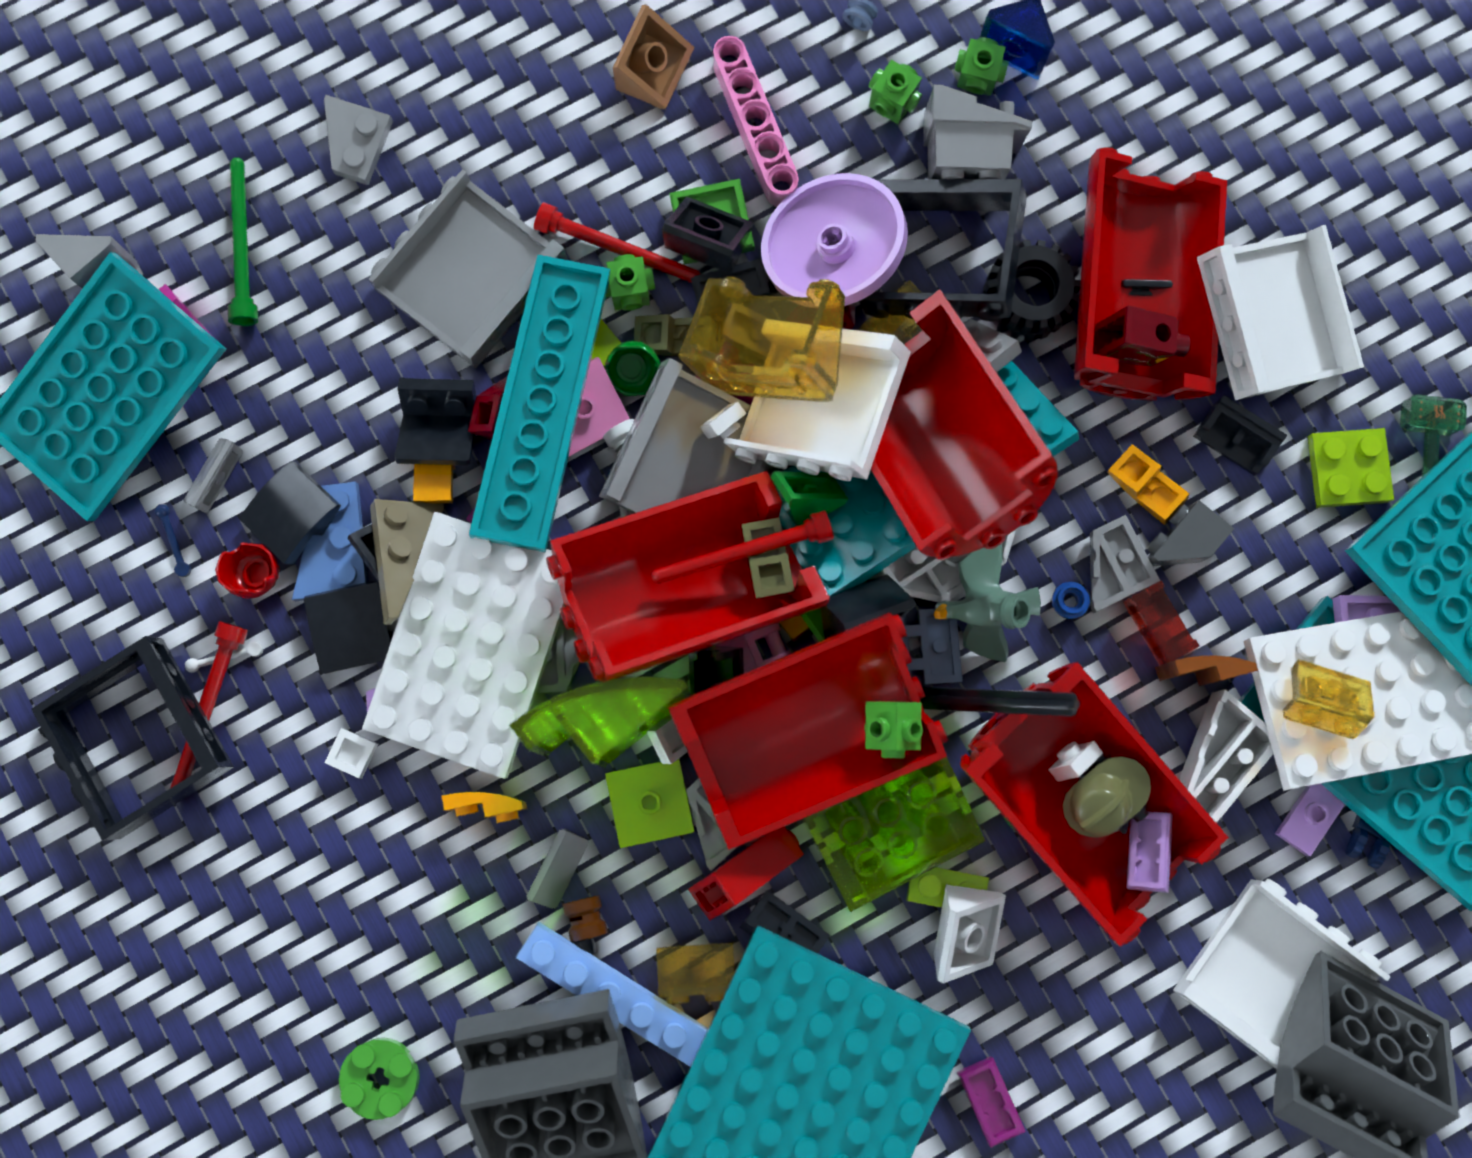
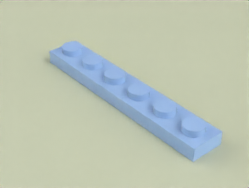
[516,921,708,1067]

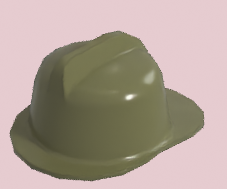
[1063,756,1151,837]

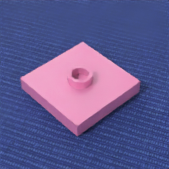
[568,357,630,457]

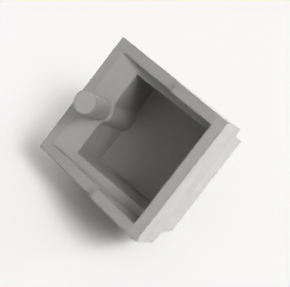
[923,84,1032,179]

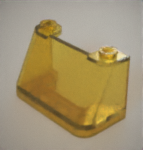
[678,276,845,402]

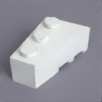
[1179,689,1273,823]

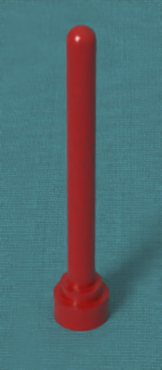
[533,202,701,283]
[651,510,834,584]
[170,621,248,789]

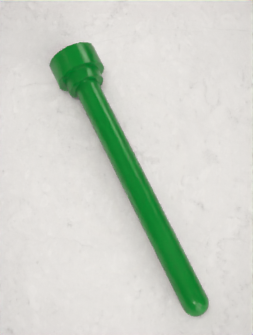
[227,157,258,326]

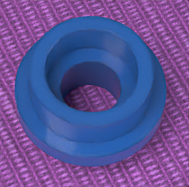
[1052,582,1090,619]

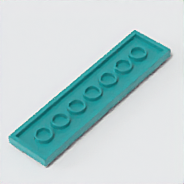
[469,255,611,552]

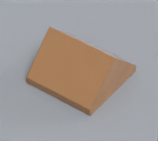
[612,4,694,109]

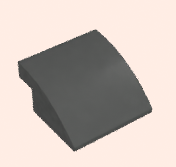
[1273,951,1460,1158]
[453,989,647,1158]

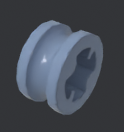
[842,0,878,31]

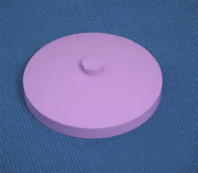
[761,173,908,309]

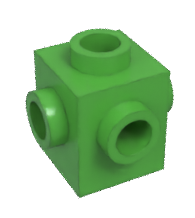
[954,37,1009,96]
[868,59,922,125]
[606,254,655,311]
[864,701,923,758]

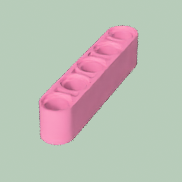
[713,36,799,207]

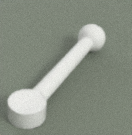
[185,642,263,673]

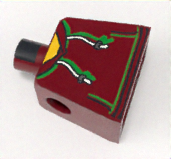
[1094,306,1190,366]

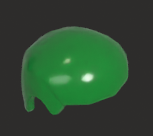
[605,341,660,396]

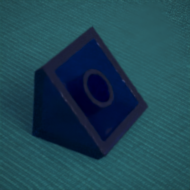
[979,0,1055,81]

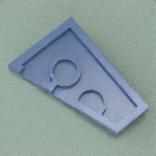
[292,482,368,602]

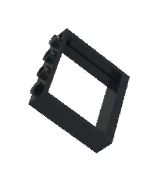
[859,179,1027,321]
[31,636,234,841]

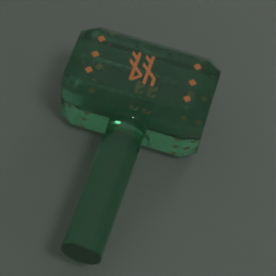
[1400,395,1467,477]

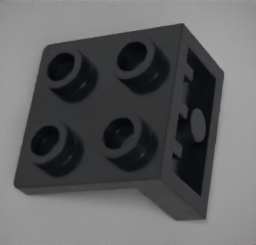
[395,378,476,465]

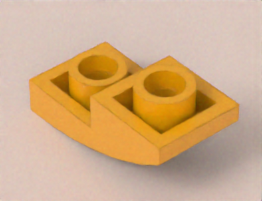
[442,792,527,823]

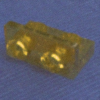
[1283,659,1375,739]
[656,942,735,1004]

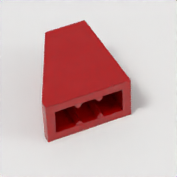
[688,826,804,921]

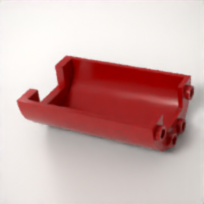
[1074,147,1228,401]
[871,289,1058,560]
[546,471,830,683]
[668,613,948,850]
[960,662,1229,947]

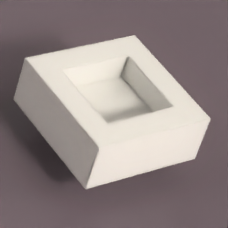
[700,402,747,439]
[646,714,688,764]
[325,728,378,779]
[1048,741,1103,782]

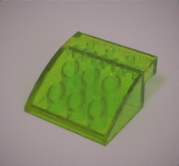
[509,677,690,768]
[801,757,985,912]

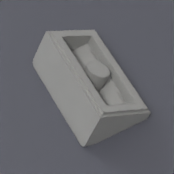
[183,438,243,513]
[526,829,589,908]

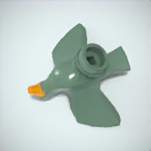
[934,544,1041,662]

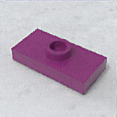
[956,1056,1026,1148]

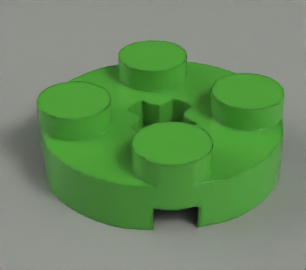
[339,1038,420,1120]

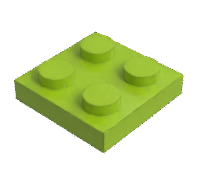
[1307,428,1394,508]

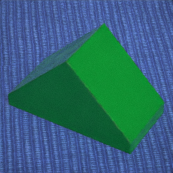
[771,471,848,526]

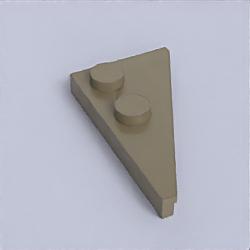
[370,499,444,625]

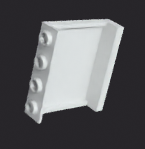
[1197,225,1364,400]
[723,319,911,481]
[1173,879,1391,1069]

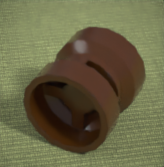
[562,895,608,942]

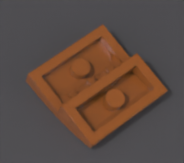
[1155,655,1258,686]

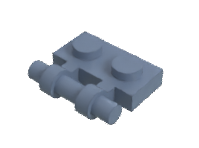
[901,609,963,686]

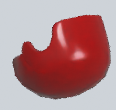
[215,542,280,599]

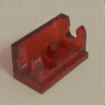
[1123,580,1200,665]

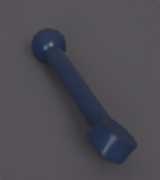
[155,504,191,577]

